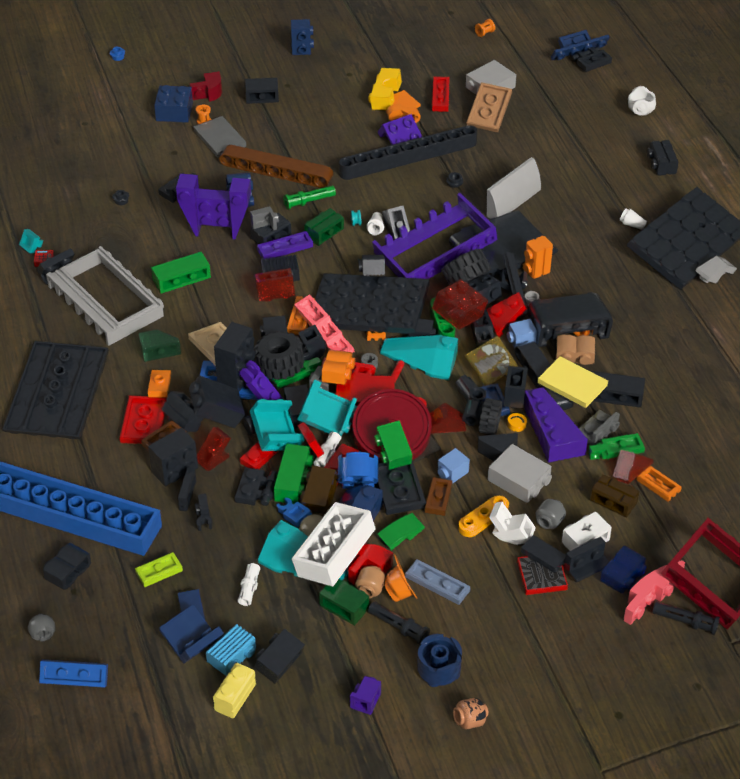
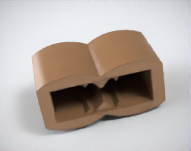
[556,335,595,365]

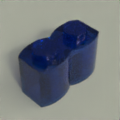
[601,546,647,594]

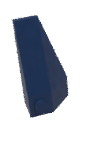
[338,484,383,521]

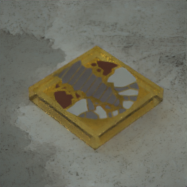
[466,336,518,386]

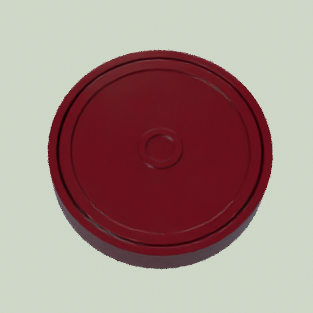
[353,389,432,464]

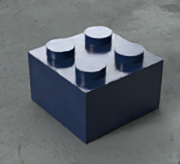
[154,85,193,123]

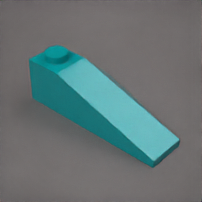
[380,335,458,380]

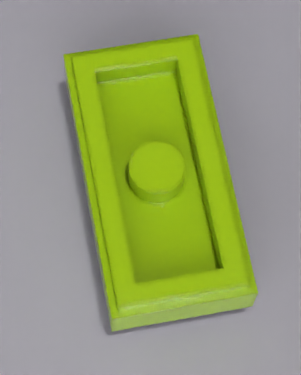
[135,552,183,587]

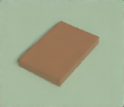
[466,82,512,132]

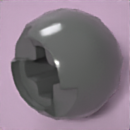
[28,614,56,641]

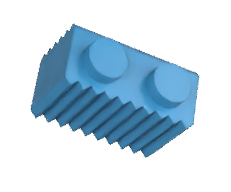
[206,624,256,676]

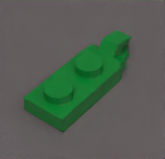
[271,357,322,389]
[588,433,645,460]

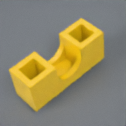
[369,68,402,110]

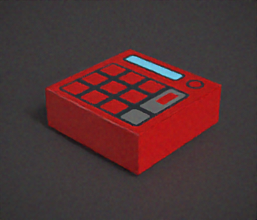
[34,250,54,267]

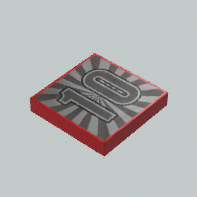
[517,556,568,595]

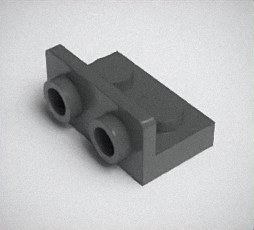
[579,410,620,446]

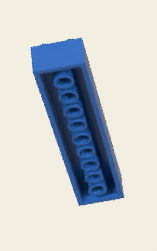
[0,462,162,556]

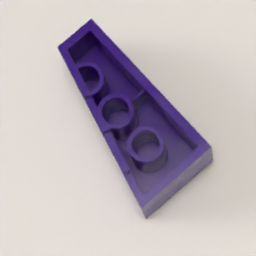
[524,387,588,463]

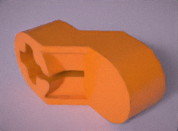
[387,104,421,123]

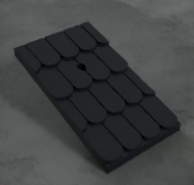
[627,187,740,290]
[2,341,109,439]

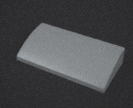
[487,157,541,219]

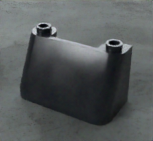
[527,292,613,347]

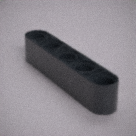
[515,341,573,410]

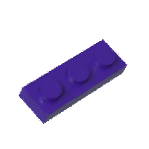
[257,231,313,259]

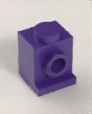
[350,676,381,715]

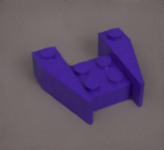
[176,174,251,239]

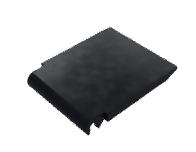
[449,210,558,277]

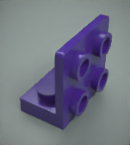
[378,114,422,145]

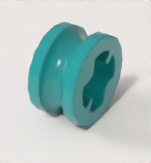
[351,210,361,226]

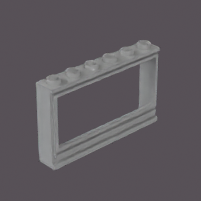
[46,246,164,346]

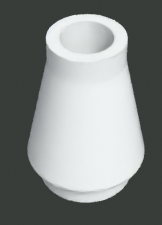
[620,208,647,230]
[367,212,384,235]

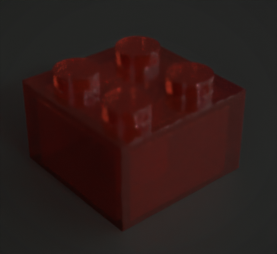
[432,279,488,330]

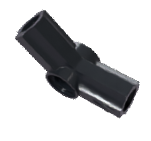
[455,375,486,426]

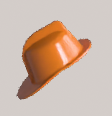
[385,553,417,602]

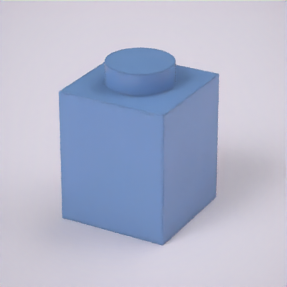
[507,319,537,348]
[438,448,469,483]

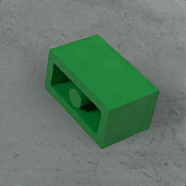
[374,420,412,470]

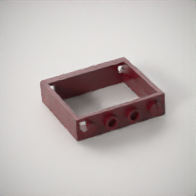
[660,518,740,630]

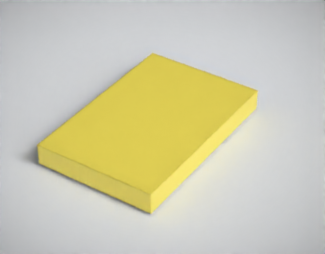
[538,356,608,408]

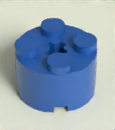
[338,452,378,489]

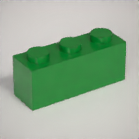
[151,251,211,293]
[274,444,313,504]

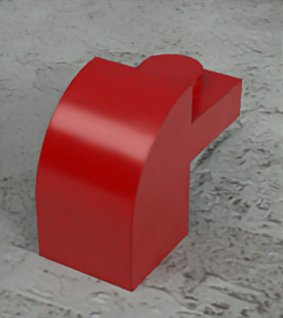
[347,544,393,585]

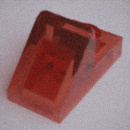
[197,427,231,471]

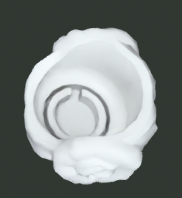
[628,86,656,116]

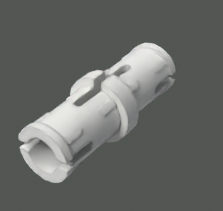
[314,432,341,468]
[238,563,260,606]

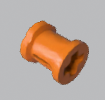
[475,19,495,37]
[196,104,211,125]

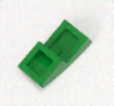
[378,513,425,551]

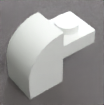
[489,502,536,544]

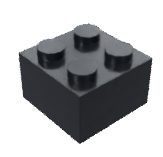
[148,428,198,486]

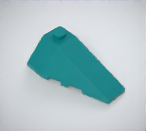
[258,520,348,580]

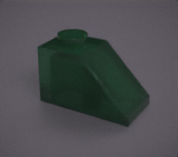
[139,330,181,362]

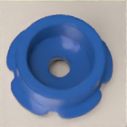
[110,47,125,61]

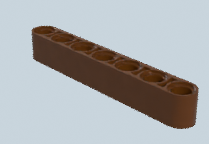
[219,145,334,188]

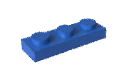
[39,660,108,687]

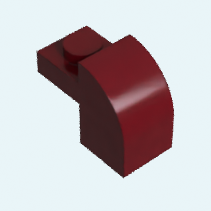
[190,71,222,102]

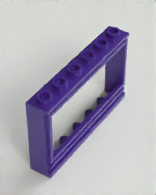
[372,193,497,279]

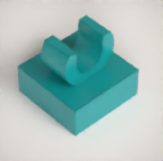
[19,229,43,253]

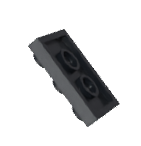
[377,461,426,515]

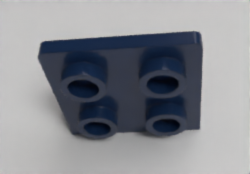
[159,605,224,664]

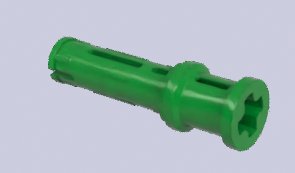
[283,185,336,210]

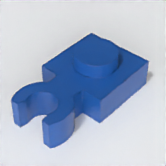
[277,498,312,528]

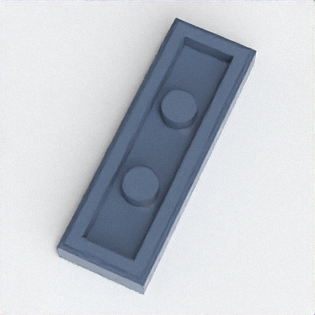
[405,559,470,605]

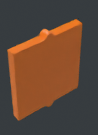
[393,90,420,108]

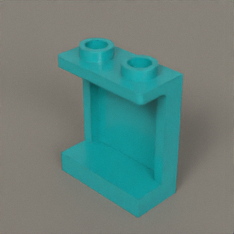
[297,379,358,436]
[250,399,305,451]

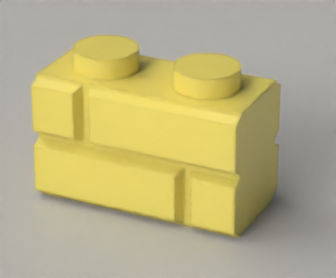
[213,663,256,718]

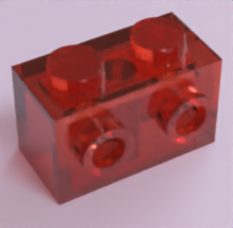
[255,268,295,302]

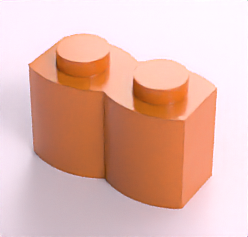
[322,350,355,385]

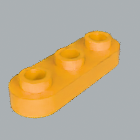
[459,496,509,537]

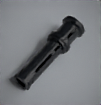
[368,601,430,645]
[653,601,720,636]

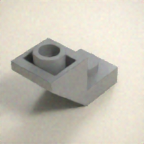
[695,256,737,283]

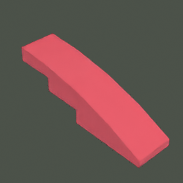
[294,294,355,353]

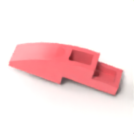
[624,560,685,625]

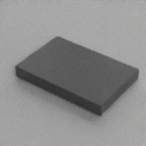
[194,116,246,157]

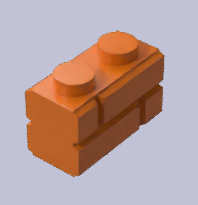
[523,236,553,279]

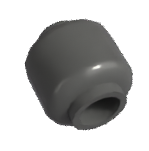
[535,499,566,529]

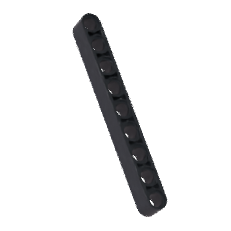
[339,125,477,180]

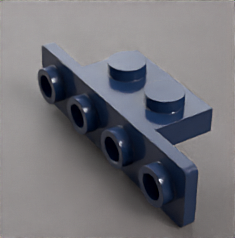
[551,30,610,60]

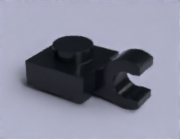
[195,494,213,531]

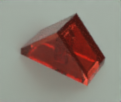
[430,403,466,434]
[613,450,654,484]

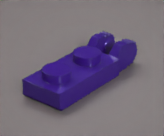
[240,360,283,400]

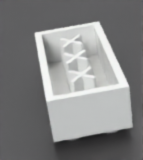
[292,502,375,586]

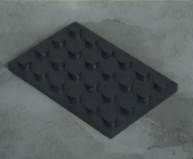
[308,273,430,334]

